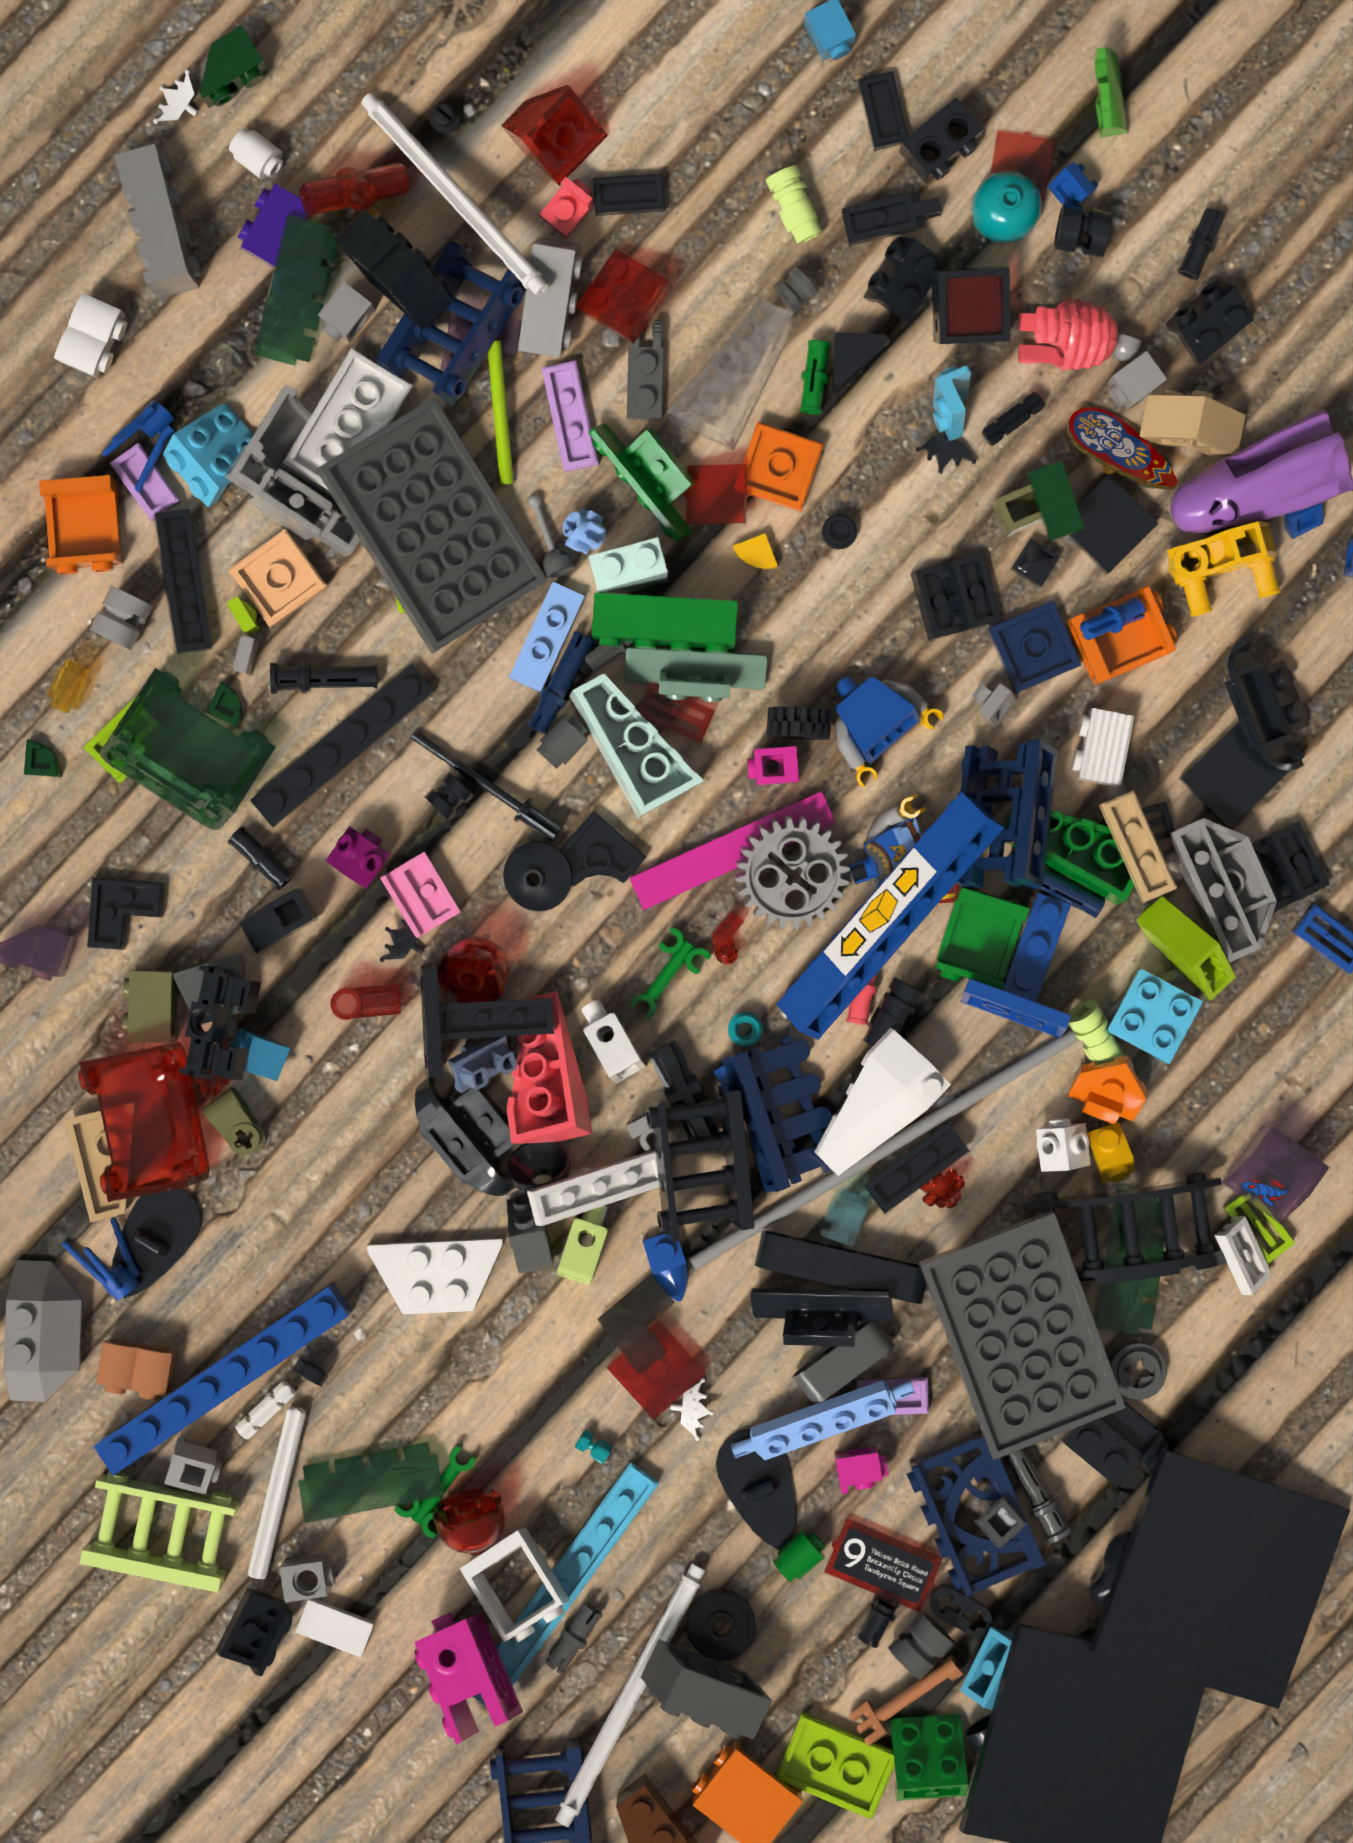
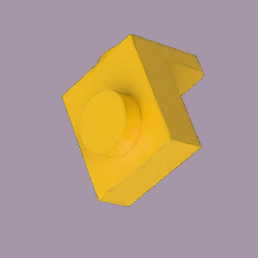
[1087,1122,1135,1183]

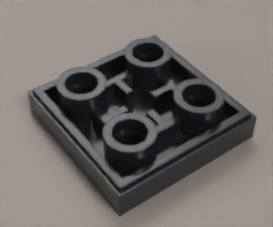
[1068,474,1159,574]

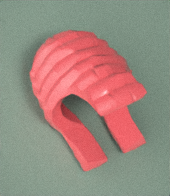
[1018,298,1118,371]

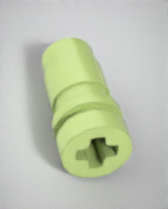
[765,165,823,244]
[1068,1000,1125,1065]

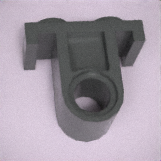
[507,1194,554,1274]

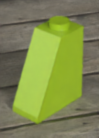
[1136,896,1236,1001]

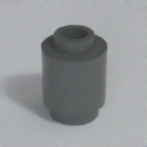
[536,716,588,769]

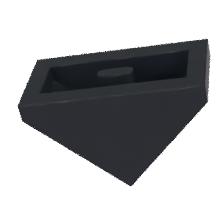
[832,332,890,394]

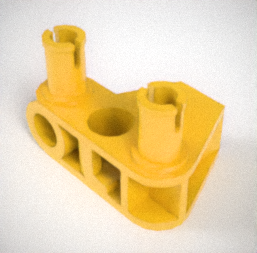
[1167,521,1281,617]

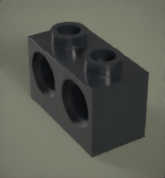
[899,97,983,184]

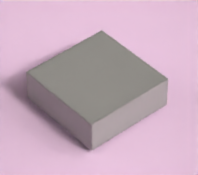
[233,635,259,676]

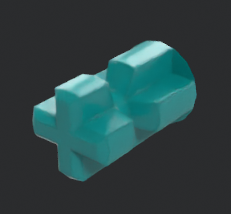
[575,1430,613,1464]

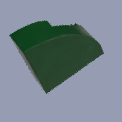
[206,681,243,728]
[24,739,62,778]

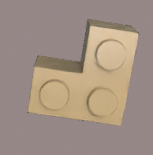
[1139,390,1246,456]

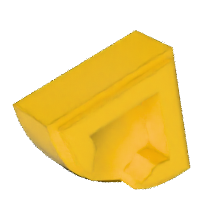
[732,534,778,570]

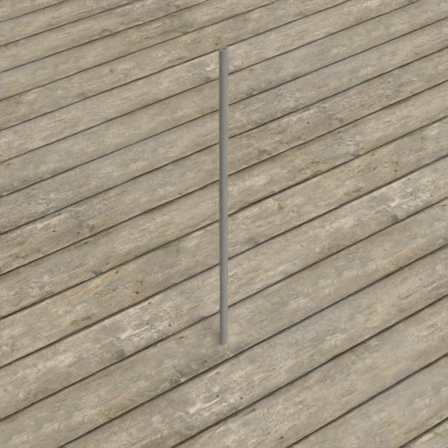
[689,967,1185,1270]

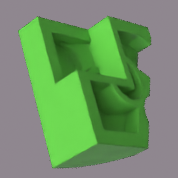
[1093,47,1128,138]

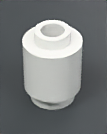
[229,128,283,180]

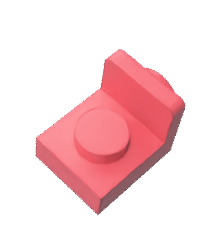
[539,177,593,239]

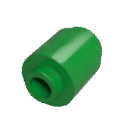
[773,1530,826,1583]

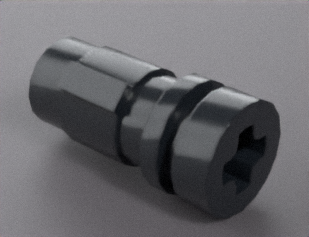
[863,977,924,1046]

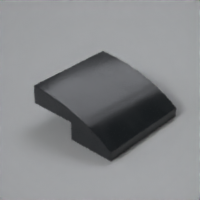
[910,553,1002,641]
[1252,822,1330,913]

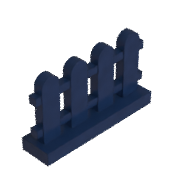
[722,1036,832,1192]

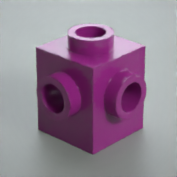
[325,826,390,889]

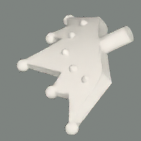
[153,69,198,124]
[671,1378,714,1441]

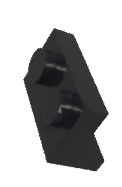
[864,237,945,322]
[1165,280,1254,364]
[216,1587,293,1676]

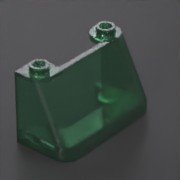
[100,668,276,830]

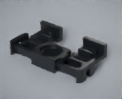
[179,965,261,1080]

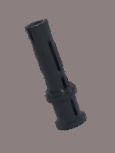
[270,662,378,694]

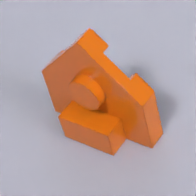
[1068,1055,1148,1125]

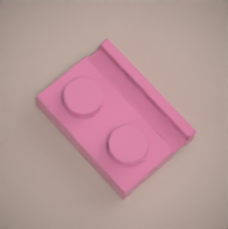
[380,852,461,939]

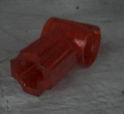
[330,984,401,1020]

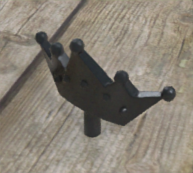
[916,433,976,474]
[380,919,424,962]

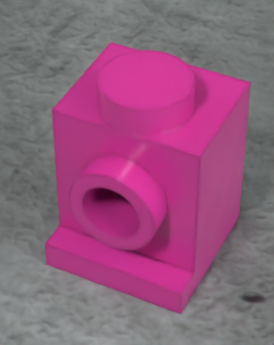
[747,746,799,786]
[834,1446,889,1494]

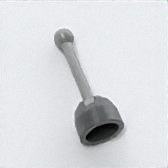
[528,494,574,578]

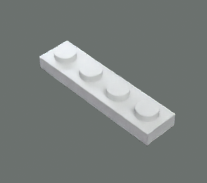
[527,1150,659,1226]

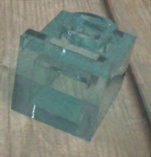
[819,1189,868,1247]

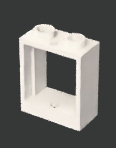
[460,1527,570,1643]

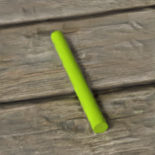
[487,341,514,485]

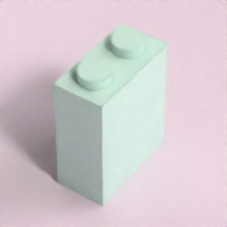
[588,537,668,594]

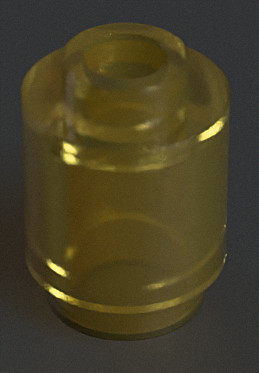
[45,659,92,714]

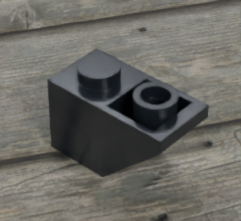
[239,888,319,954]

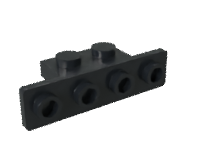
[750,1288,894,1347]

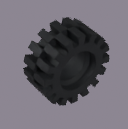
[766,706,832,740]

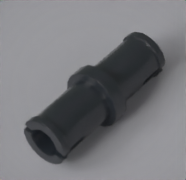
[228,826,294,890]

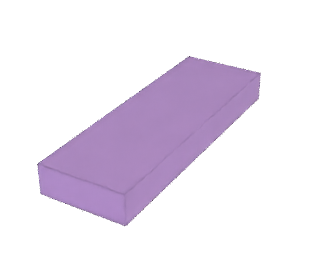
[542,360,598,473]

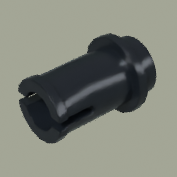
[858,1599,896,1648]

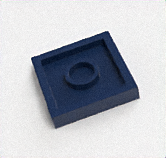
[988,601,1081,694]

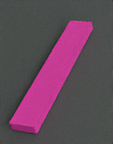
[629,791,836,910]

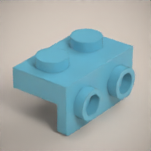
[933,366,971,441]

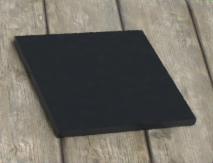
[1089,1447,1350,1709]
[959,1623,1205,1843]

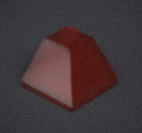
[501,85,608,186]

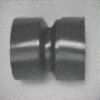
[888,1611,955,1680]

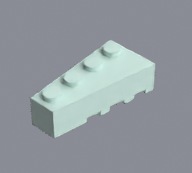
[570,673,704,818]

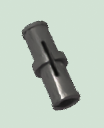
[545,1602,603,1674]

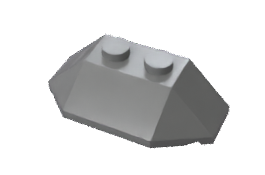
[1170,818,1277,963]
[3,1259,83,1402]

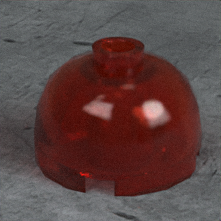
[437,936,510,1003]
[433,1488,505,1555]

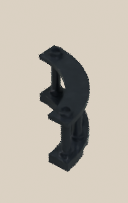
[1023,1172,1227,1284]

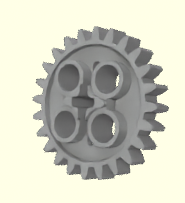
[734,815,850,930]

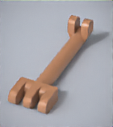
[849,1655,964,1746]

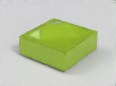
[227,596,261,636]

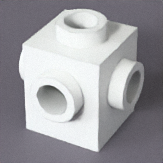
[1036,1118,1091,1172]

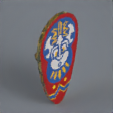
[1067,407,1178,491]

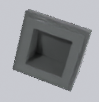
[974,1497,1027,1548]

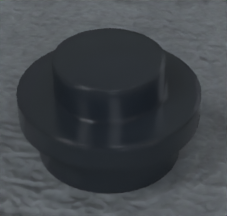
[822,514,857,550]

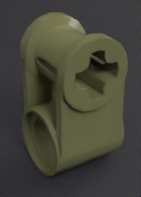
[203,1087,266,1155]

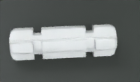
[236,1381,296,1440]

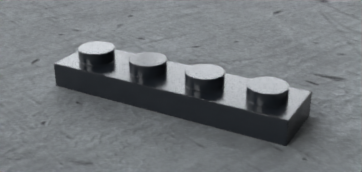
[153,509,212,654]

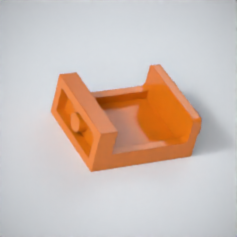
[39,475,123,575]
[1066,585,1178,686]
[691,1740,803,1843]

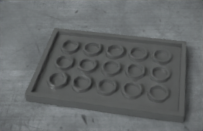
[316,397,547,654]
[919,1210,1126,1460]

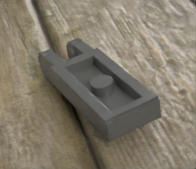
[626,319,664,420]

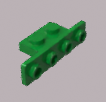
[589,423,696,542]

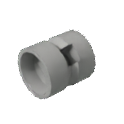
[89,586,153,650]

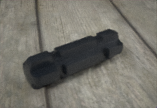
[982,392,1045,446]

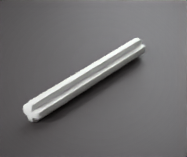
[248,1407,306,1579]

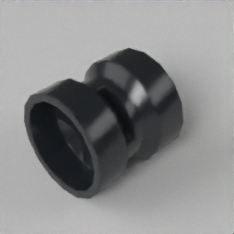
[424,772,474,821]

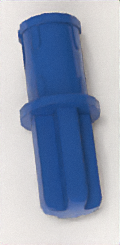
[1080,597,1146,640]

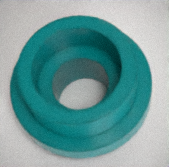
[728,1011,763,1047]

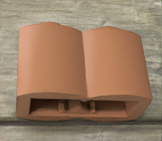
[96,1338,177,1400]

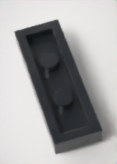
[863,1123,970,1215]

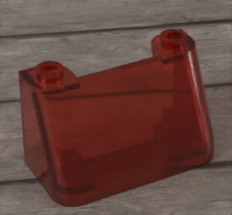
[78,1042,210,1202]

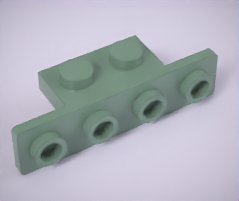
[625,646,767,702]

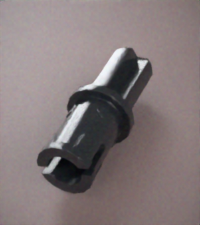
[1178,208,1224,280]

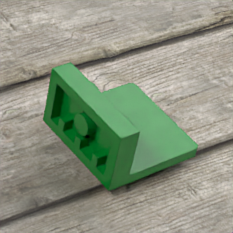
[890,1714,968,1801]

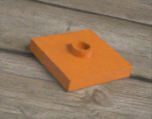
[734,421,824,512]

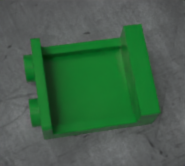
[934,886,1030,989]

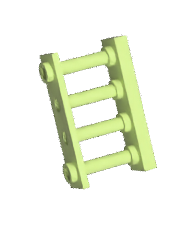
[79,1471,240,1592]

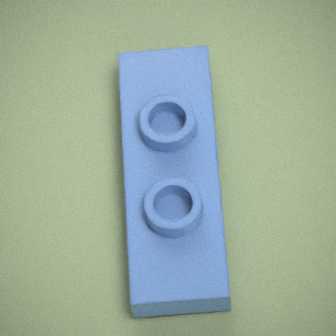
[509,582,585,692]

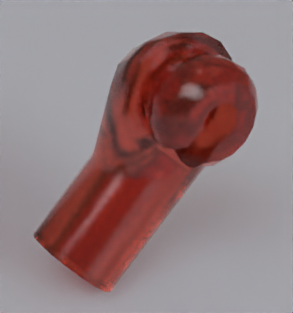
[711,911,745,965]

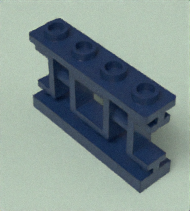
[956,739,1058,889]

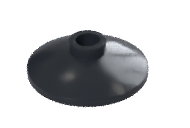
[503,841,572,911]

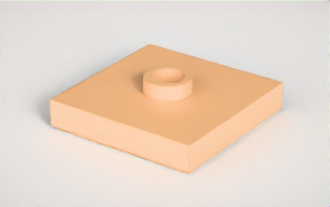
[229,529,328,628]

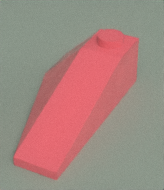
[507,991,593,1144]

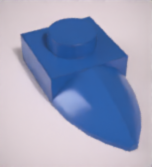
[642,1233,688,1302]

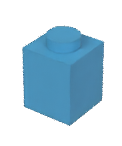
[804,0,856,61]
[229,1028,290,1081]

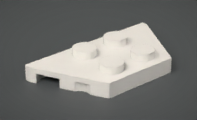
[367,1238,503,1314]

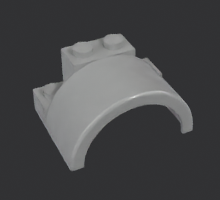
[225,385,360,557]

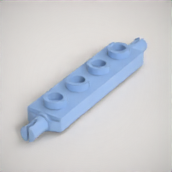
[731,1380,915,1461]

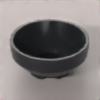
[506,1142,571,1193]

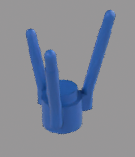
[102,400,174,492]
[62,1217,141,1301]

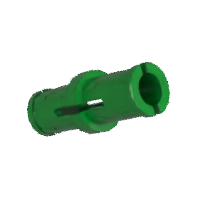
[799,340,830,415]

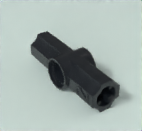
[648,1040,719,1140]

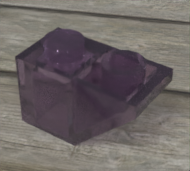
[0,925,78,981]

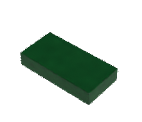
[1027,461,1085,542]

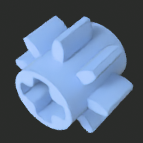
[562,508,606,554]

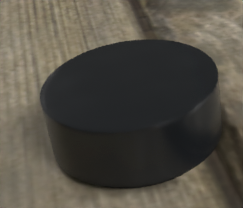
[292,1357,329,1387]

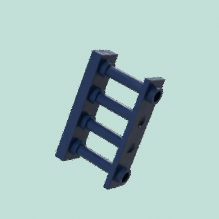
[376,240,526,407]
[490,1737,593,1843]

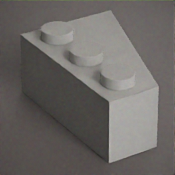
[518,237,583,358]

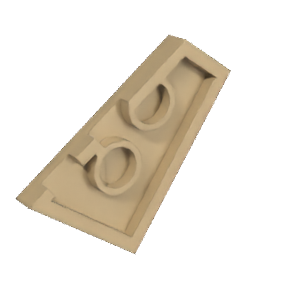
[65,1102,135,1223]

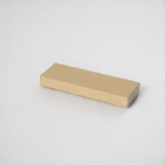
[1099,790,1177,903]

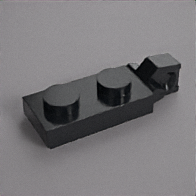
[841,193,942,246]

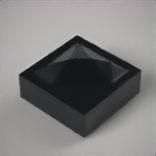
[1010,538,1060,588]

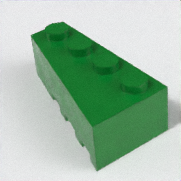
[592,593,738,653]
[1001,806,1159,905]

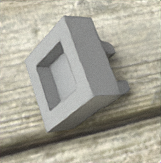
[972,683,1017,729]
[626,1114,653,1151]

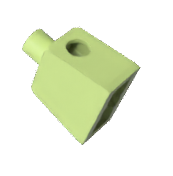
[556,1206,608,1285]

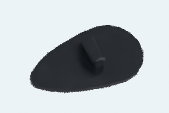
[111,1185,201,1298]
[716,1429,796,1550]

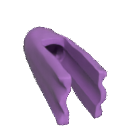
[1170,409,1353,533]

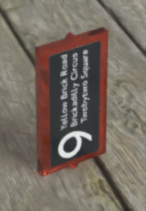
[824,1518,942,1612]

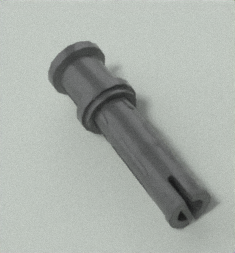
[1005,1448,1076,1544]

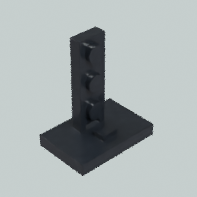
[420,968,554,1077]

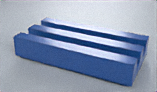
[1292,904,1353,974]

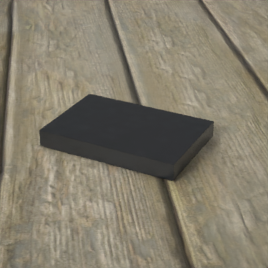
[1179,721,1306,829]

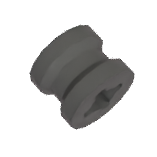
[773,267,818,313]

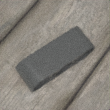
[792,1321,895,1405]

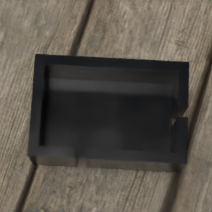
[334,209,453,331]

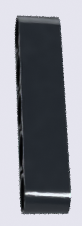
[754,1230,927,1304]

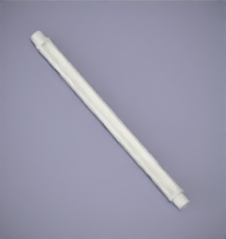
[362,93,549,297]
[555,1563,705,1827]

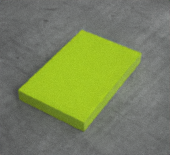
[774,1711,895,1820]

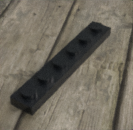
[250,664,435,828]

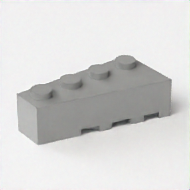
[114,144,202,299]

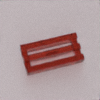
[638,683,715,743]

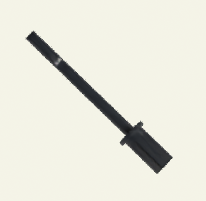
[410,731,563,842]

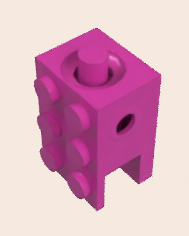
[414,1612,523,1744]

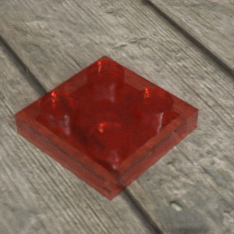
[576,249,673,344]
[607,1319,706,1420]

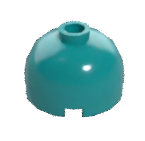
[971,170,1042,244]

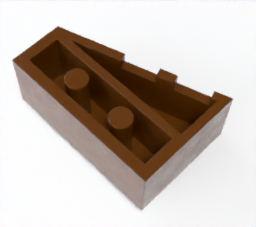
[616,1774,698,1843]

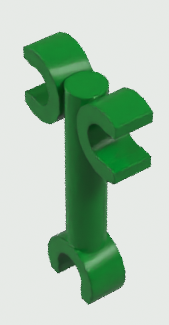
[630,927,711,1020]
[394,1444,476,1538]

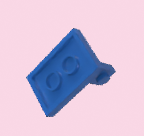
[960,893,1071,1038]

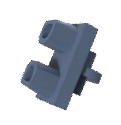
[448,1036,517,1093]

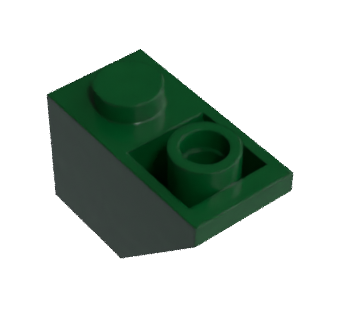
[199,25,268,108]

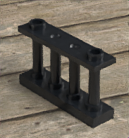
[646,1084,755,1242]

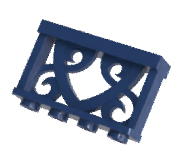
[906,1430,1046,1597]

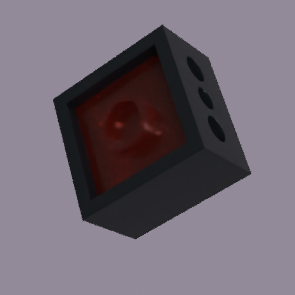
[932,266,1010,344]

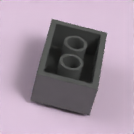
[640,1639,772,1739]

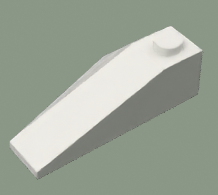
[815,1028,951,1176]

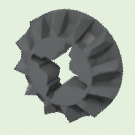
[1110,1343,1167,1400]

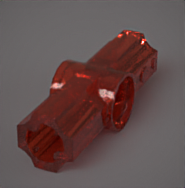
[299,162,409,216]

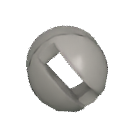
[1112,333,1142,361]

